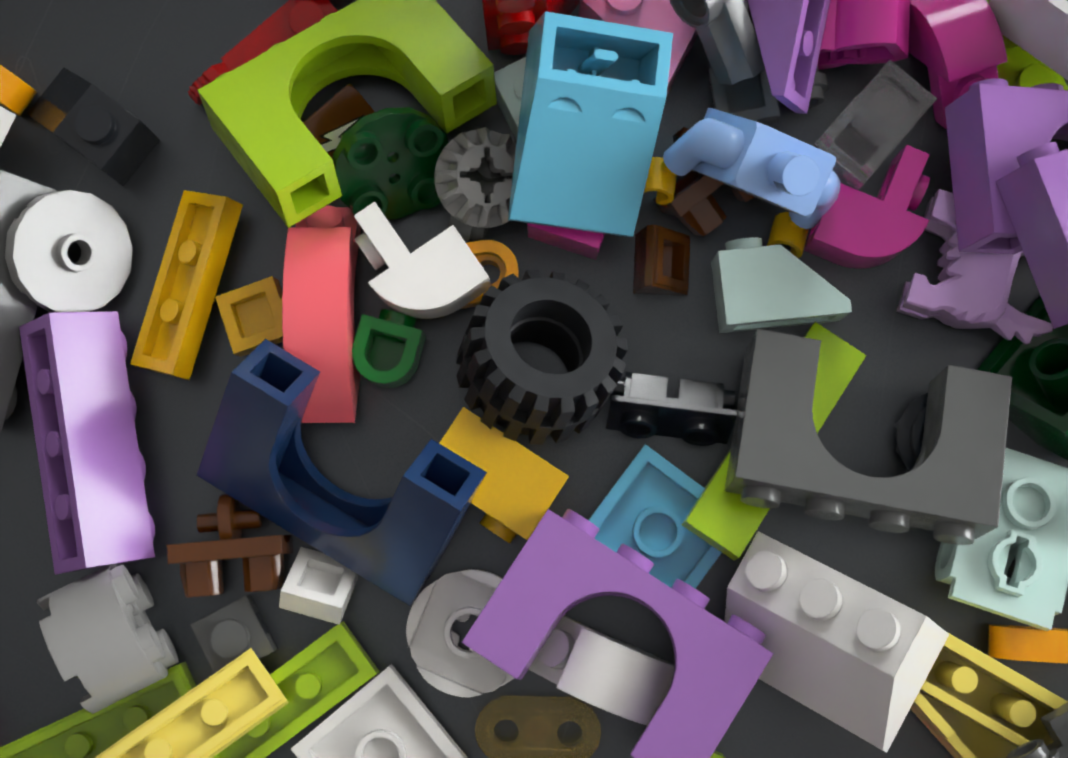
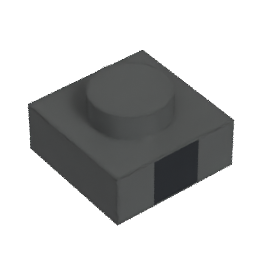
[190,594,278,673]

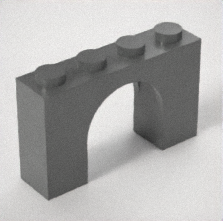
[724,329,1012,545]

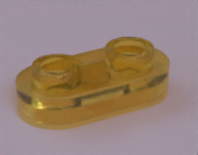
[475,696,601,758]

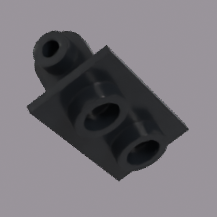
[606,371,737,446]

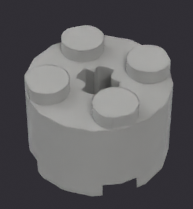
[37,564,179,714]

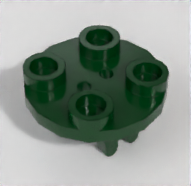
[332,107,449,220]

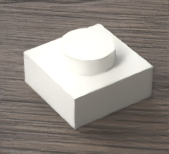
[279,547,358,625]

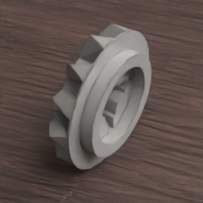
[434,127,516,228]

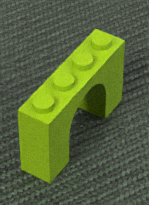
[198,0,497,228]

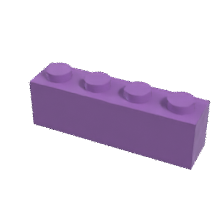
[19,311,155,575]

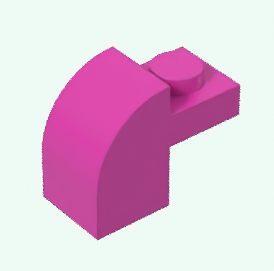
[908,0,1007,129]
[804,145,930,269]

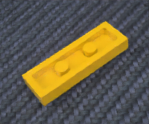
[130,190,243,381]

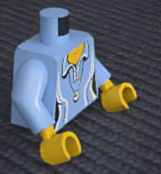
[643,107,840,258]

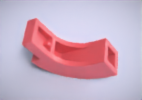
[282,205,361,423]

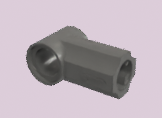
[670,0,765,85]

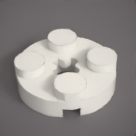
[406,569,514,698]

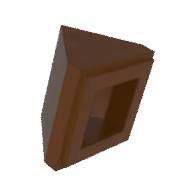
[633,224,690,296]

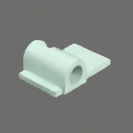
[935,448,1068,631]

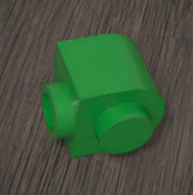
[352,309,426,388]

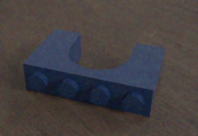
[196,339,487,606]

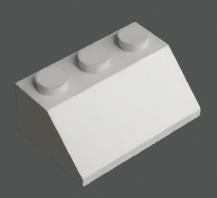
[725,531,949,753]

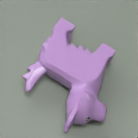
[896,189,1053,345]

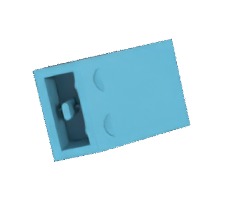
[508,11,673,237]

